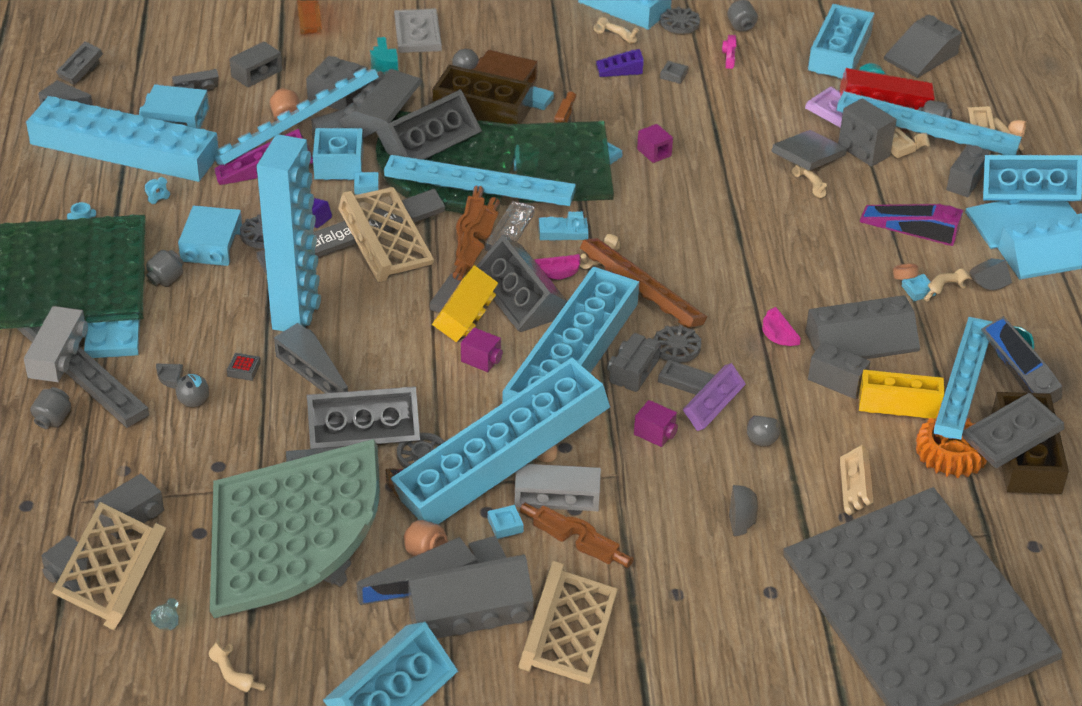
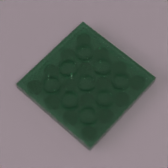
[512,121,614,203]

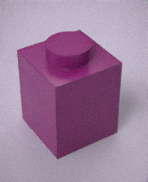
[637,124,673,163]
[461,328,503,372]
[634,400,678,447]

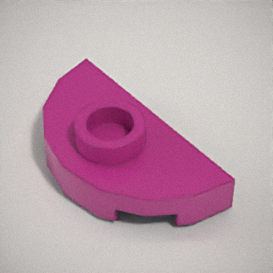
[722,35,736,69]
[534,254,580,280]
[762,307,801,346]

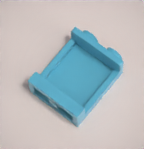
[139,85,209,129]
[178,206,242,266]

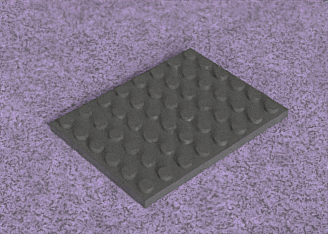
[783,487,1062,706]

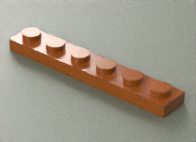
[580,238,708,328]

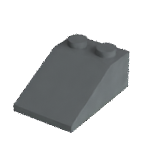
[884,14,962,78]

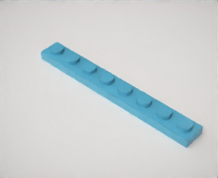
[213,68,379,165]
[837,91,1022,155]
[384,155,576,206]
[934,317,992,439]

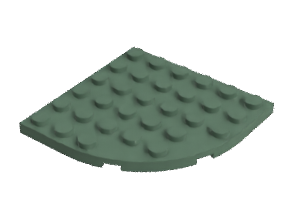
[210,439,380,618]

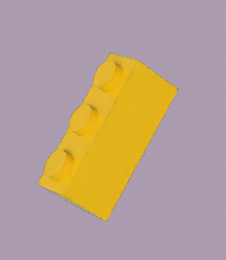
[432,265,498,343]
[859,370,944,419]

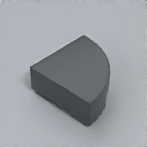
[156,363,184,389]

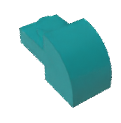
[370,37,398,73]

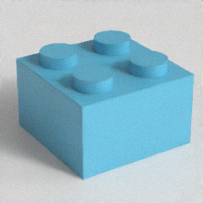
[313,128,364,180]

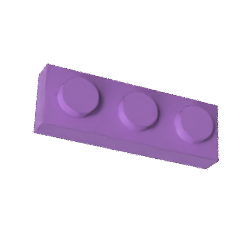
[682,363,746,431]

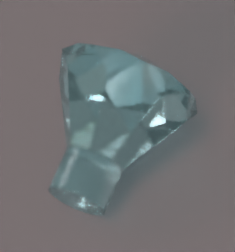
[151,598,179,630]

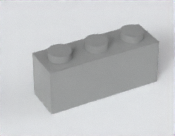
[24,306,88,382]
[515,464,601,511]

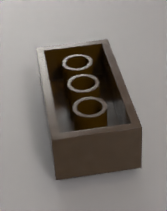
[432,65,533,130]
[991,392,1069,494]

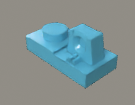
[539,211,588,240]

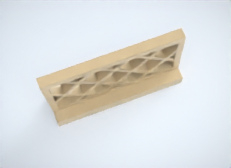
[338,187,434,282]
[52,502,166,630]
[518,561,617,685]

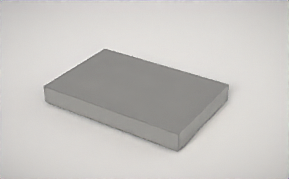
[394,9,442,53]

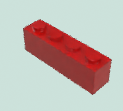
[840,68,935,110]

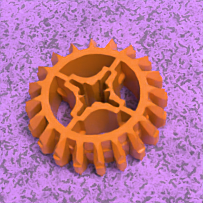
[916,415,987,479]

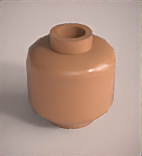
[269,89,300,120]
[404,520,448,556]

